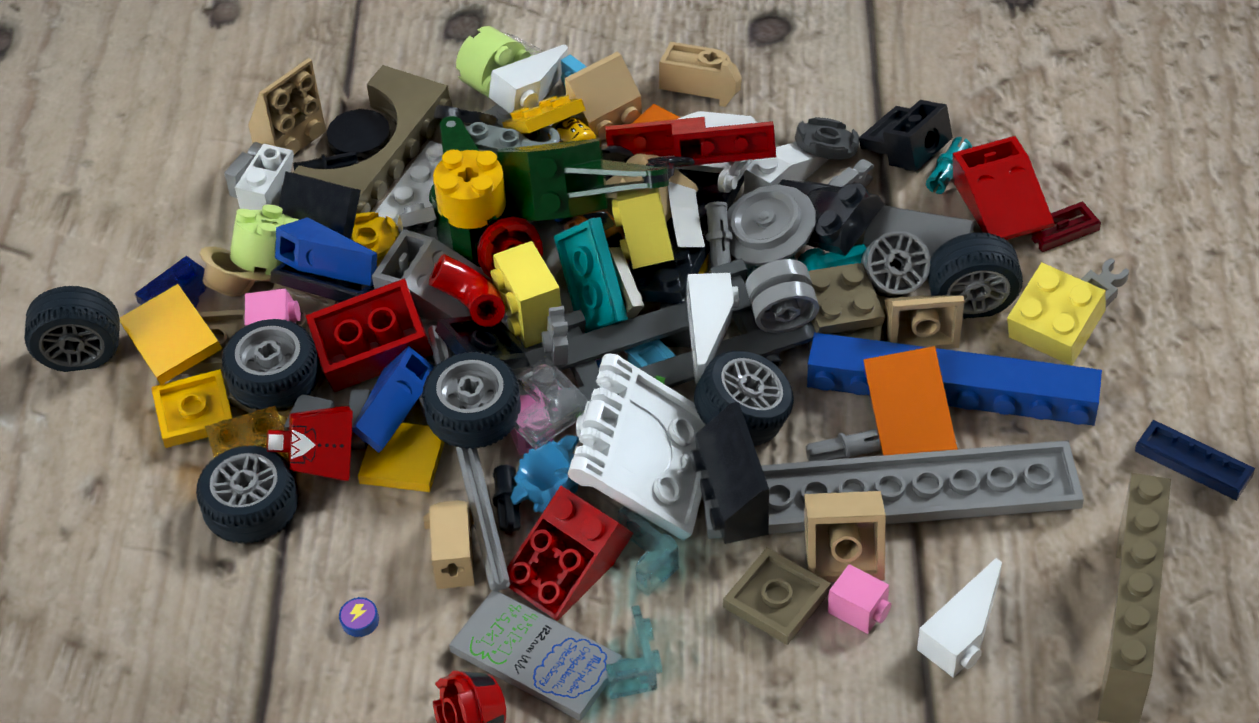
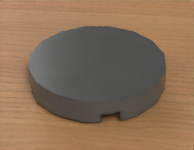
[795,117,860,160]

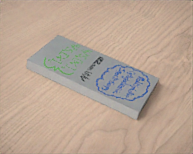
[449,591,623,722]

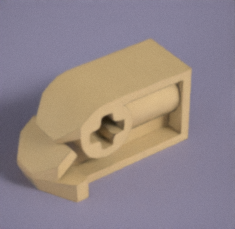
[659,42,742,107]
[423,500,475,589]

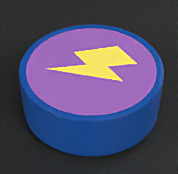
[339,597,379,637]

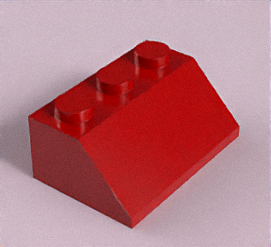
[305,278,433,392]

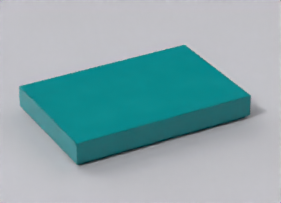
[554,217,628,333]

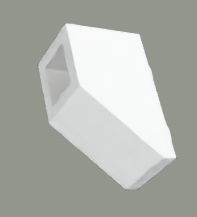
[235,144,294,210]

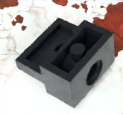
[859,100,953,171]

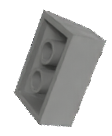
[863,205,976,256]

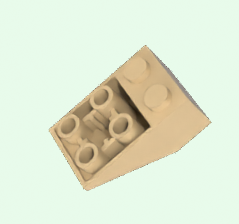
[248,58,326,155]

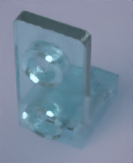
[618,506,679,596]
[606,605,663,699]

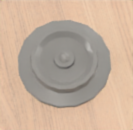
[727,185,816,266]

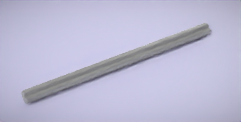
[428,325,510,591]

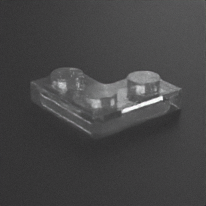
[514,356,589,450]

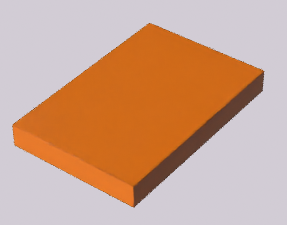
[863,346,958,455]

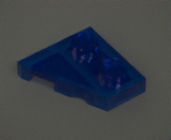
[135,256,207,309]

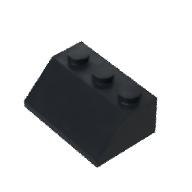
[690,402,769,544]

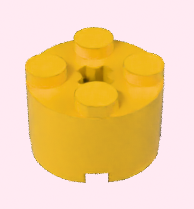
[433,149,506,229]

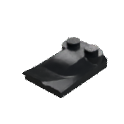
[778,179,884,256]

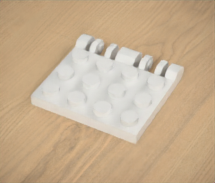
[568,353,705,541]

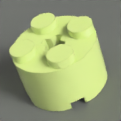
[456,26,531,99]
[230,205,299,275]

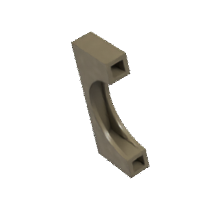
[281,65,452,214]
[1097,473,1171,723]

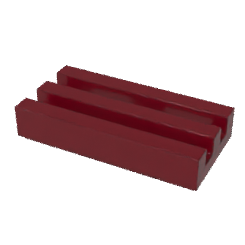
[1027,201,1101,252]

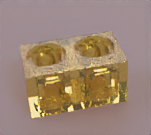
[205,406,288,461]

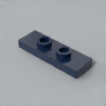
[1135,420,1255,501]

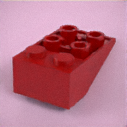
[953,136,1055,240]
[507,485,634,621]

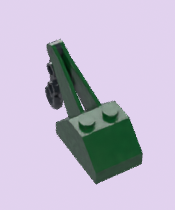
[497,138,695,221]

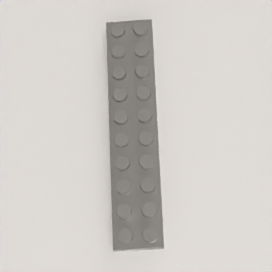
[701,440,1084,539]

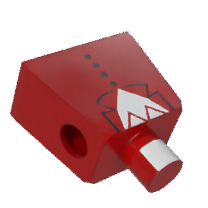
[267,406,353,481]

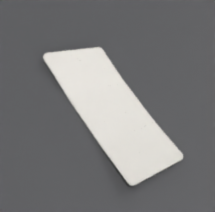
[668,182,705,247]

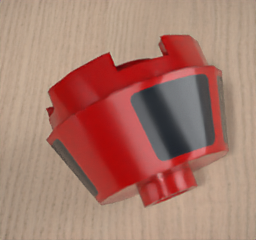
[476,217,543,279]
[433,670,506,723]

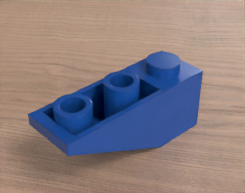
[275,217,377,286]
[352,346,434,453]

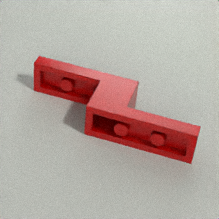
[605,117,776,167]

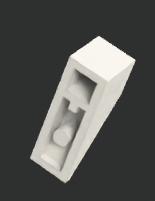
[489,44,568,113]
[744,142,829,194]
[686,273,739,384]
[917,558,1002,678]

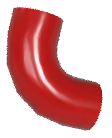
[429,254,505,327]

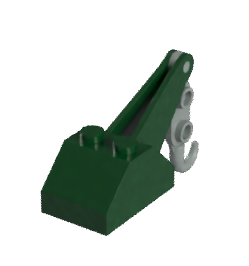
[429,116,560,267]

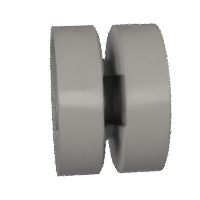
[861,231,931,298]
[745,259,819,333]

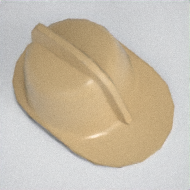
[199,247,271,297]

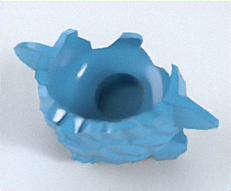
[511,435,579,514]

